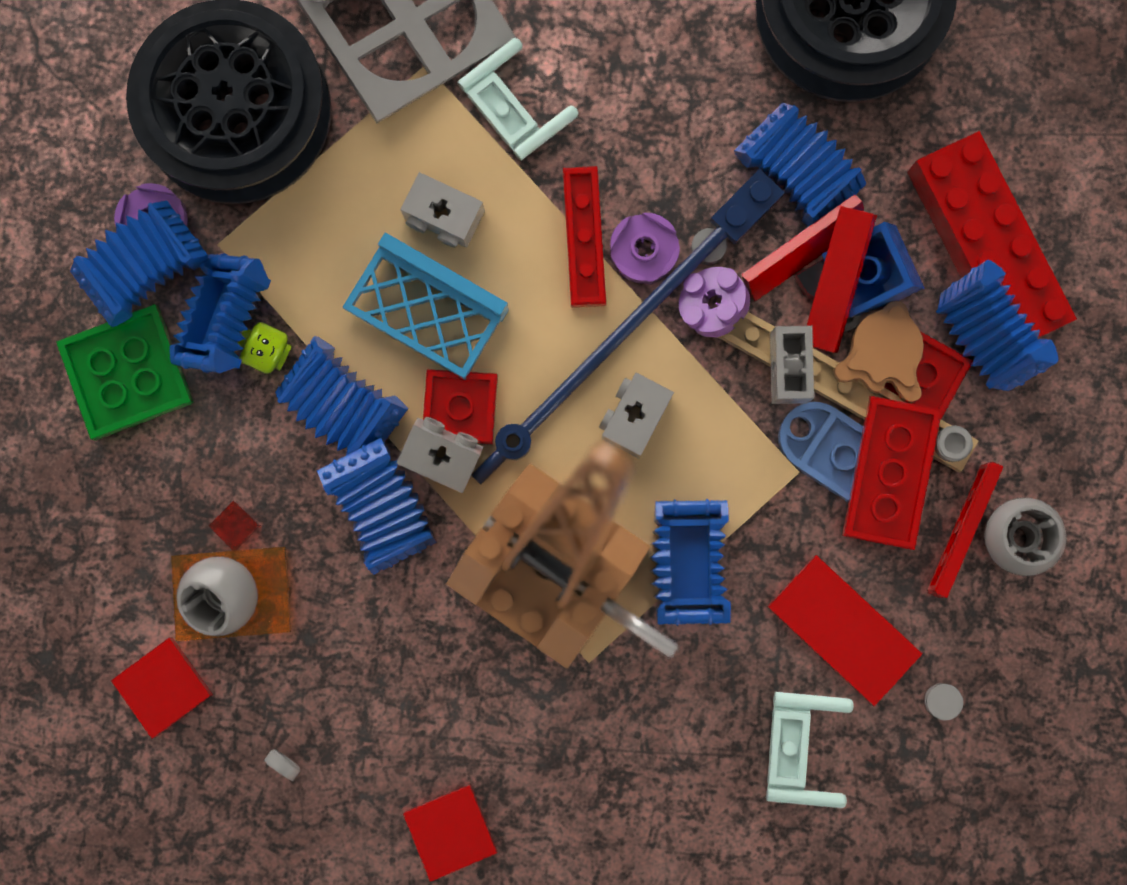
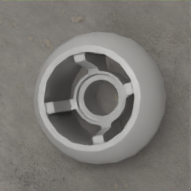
[984,498,1067,576]
[177,557,258,636]

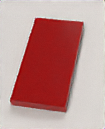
[842,396,942,550]
[767,555,923,707]

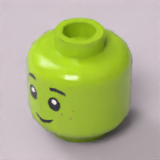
[238,322,292,374]

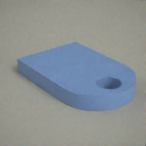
[778,402,863,503]

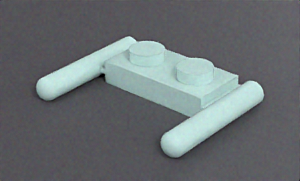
[457,38,578,161]
[766,692,854,808]

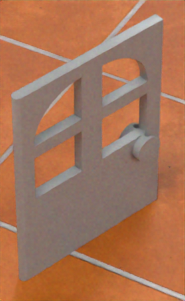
[296,0,516,123]

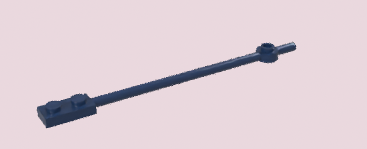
[471,169,785,485]

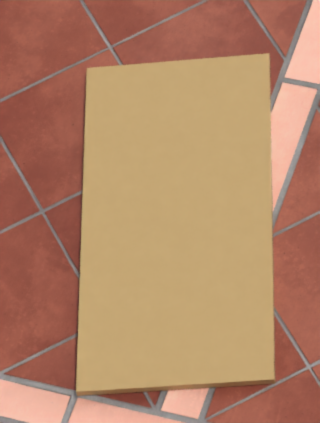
[217,66,800,663]

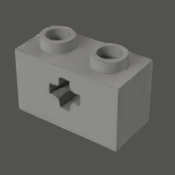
[400,172,485,248]
[770,326,814,404]
[599,373,674,459]
[396,417,483,493]

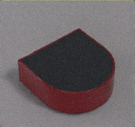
[794,259,825,300]

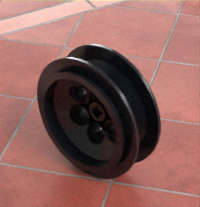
[126,0,331,204]
[755,0,957,102]

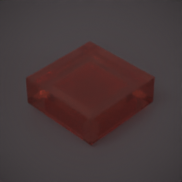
[208,501,261,551]

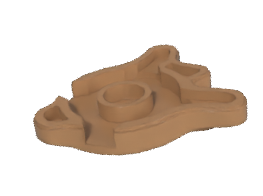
[833,301,924,403]

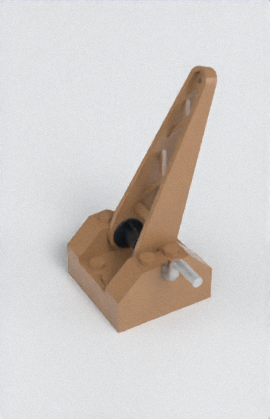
[446,443,679,669]

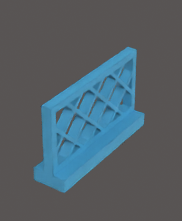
[343,232,509,379]

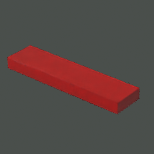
[563,166,606,308]
[742,195,864,302]
[806,206,877,353]
[927,461,1004,598]

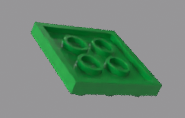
[56,304,194,441]

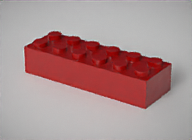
[907,131,1077,339]

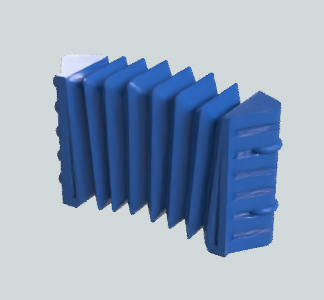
[734,103,867,227]
[70,200,209,327]
[170,253,271,373]
[936,260,1059,391]
[275,336,408,455]
[317,437,437,575]
[649,499,731,626]

